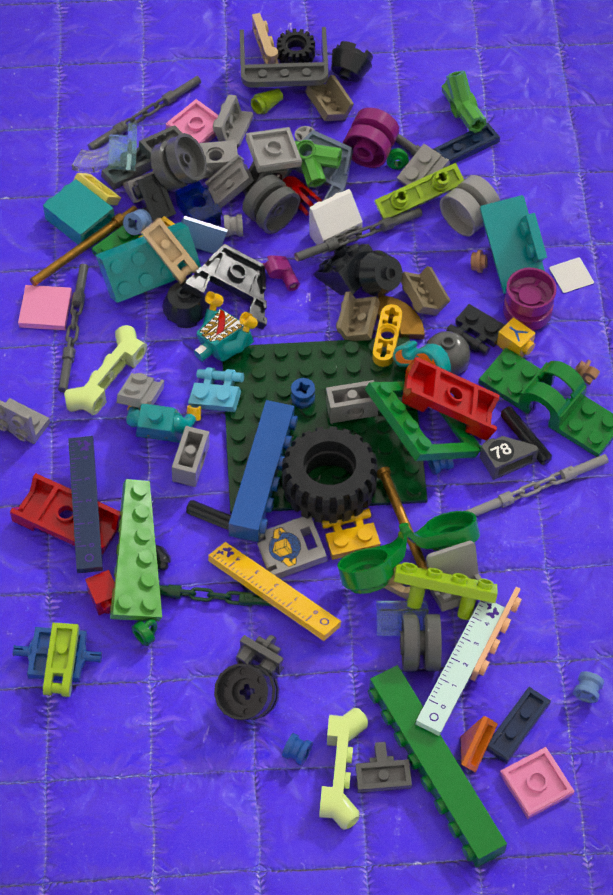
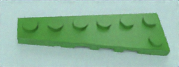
[110,479,162,621]

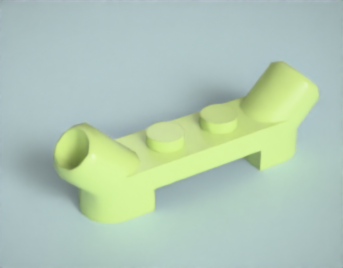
[64,325,147,415]
[319,708,368,829]

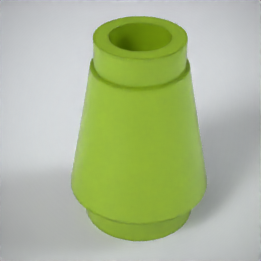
[251,88,283,114]

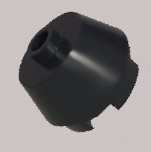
[331,41,373,82]
[355,250,403,297]
[162,281,209,328]

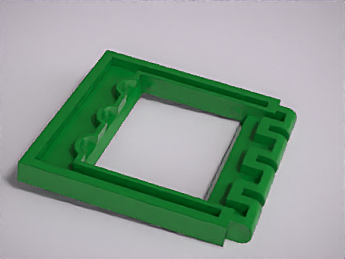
[365,381,481,461]

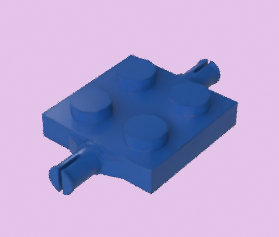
[13,627,102,682]

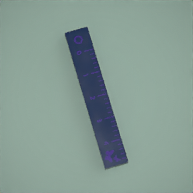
[68,436,103,574]

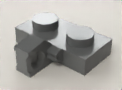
[355,742,412,793]

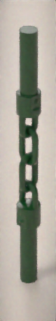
[159,584,274,607]

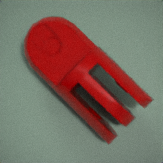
[283,176,322,216]

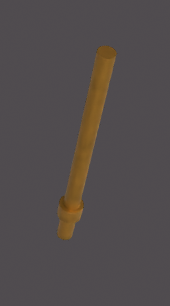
[30,206,138,286]

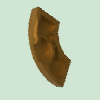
[378,295,425,339]

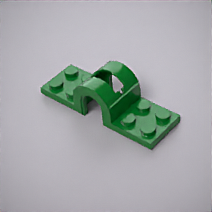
[478,348,613,457]

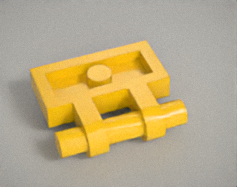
[321,508,381,560]

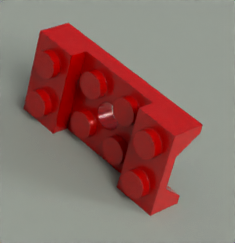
[402,357,500,441]
[10,473,121,555]

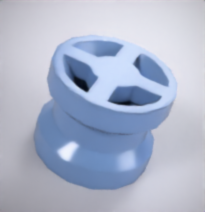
[123,209,152,235]
[573,671,604,703]

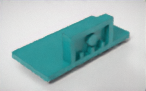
[480,195,547,295]

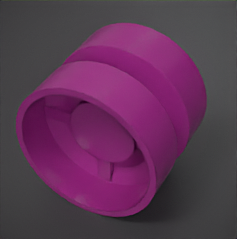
[343,108,400,168]
[503,268,556,331]

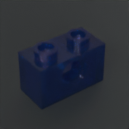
[175,181,223,227]

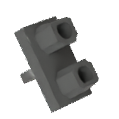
[236,635,284,675]

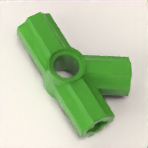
[441,70,486,133]
[295,140,342,188]

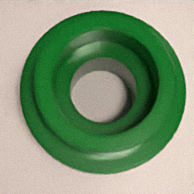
[386,148,409,170]

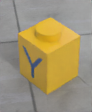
[497,317,536,357]

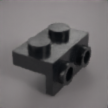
[132,174,176,222]

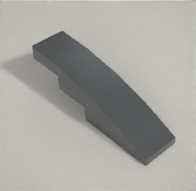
[101,125,182,190]

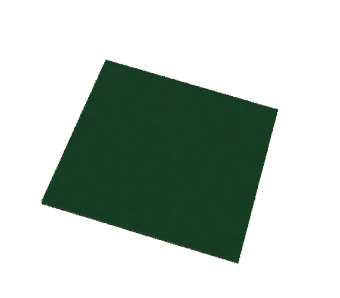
[223,337,428,514]

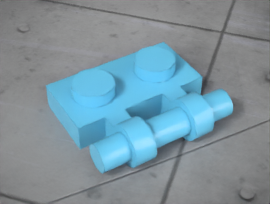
[188,367,244,412]

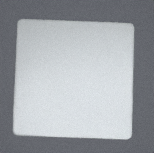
[549,257,594,293]

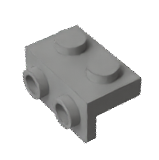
[213,95,254,147]

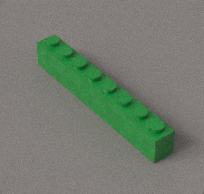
[368,665,507,868]

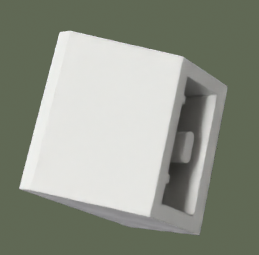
[309,189,363,254]

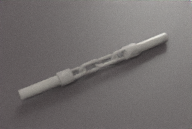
[466,454,609,517]

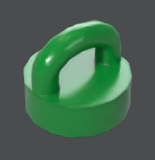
[132,619,158,646]

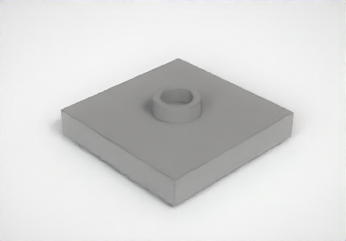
[245,127,302,173]

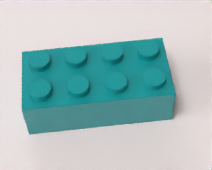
[96,222,201,303]

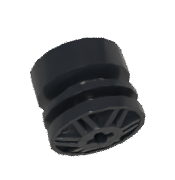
[214,663,280,720]

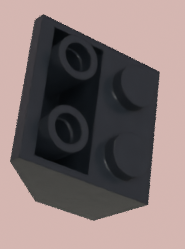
[314,244,373,295]

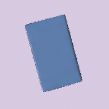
[181,216,228,254]

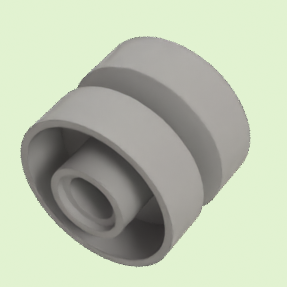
[440,175,500,236]

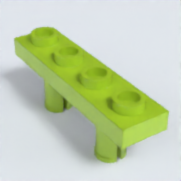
[374,163,464,219]
[394,562,498,620]

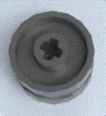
[150,133,207,191]
[242,174,300,234]
[400,614,442,672]

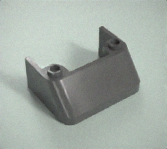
[239,27,328,88]

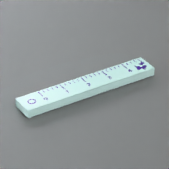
[415,600,505,736]

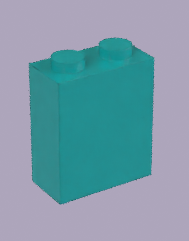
[43,179,115,244]

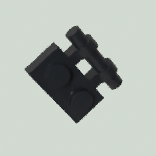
[446,304,505,355]

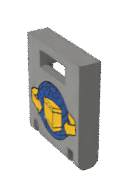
[257,515,328,579]

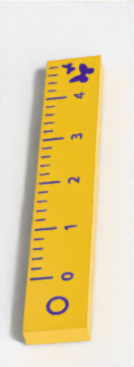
[208,542,341,641]

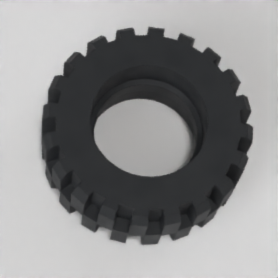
[282,426,377,524]

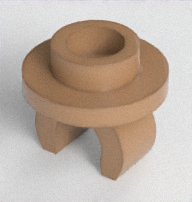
[575,359,600,385]

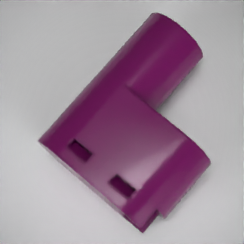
[263,255,300,291]

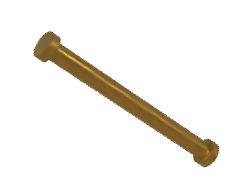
[377,467,427,569]

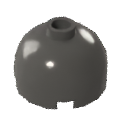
[426,331,470,376]

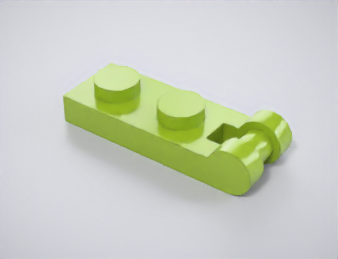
[43,622,79,697]

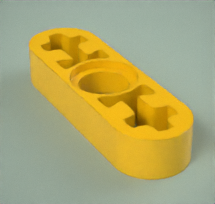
[372,304,402,367]

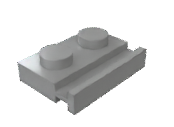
[397,144,450,186]
[205,155,254,208]
[117,373,165,408]

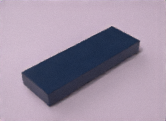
[433,123,500,165]
[486,687,551,764]

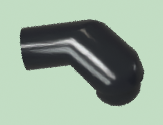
[156,545,171,570]

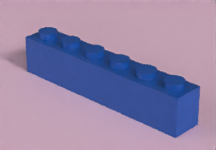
[229,400,298,542]

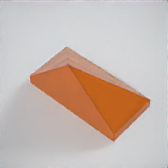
[460,716,498,773]

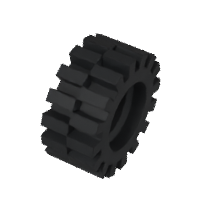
[277,28,315,63]

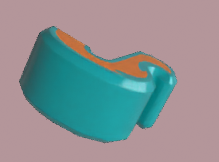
[393,341,451,372]

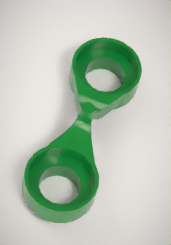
[337,511,480,594]

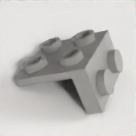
[426,541,481,612]

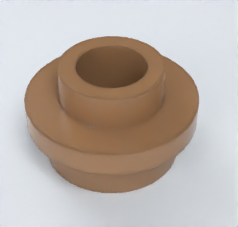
[471,250,488,273]

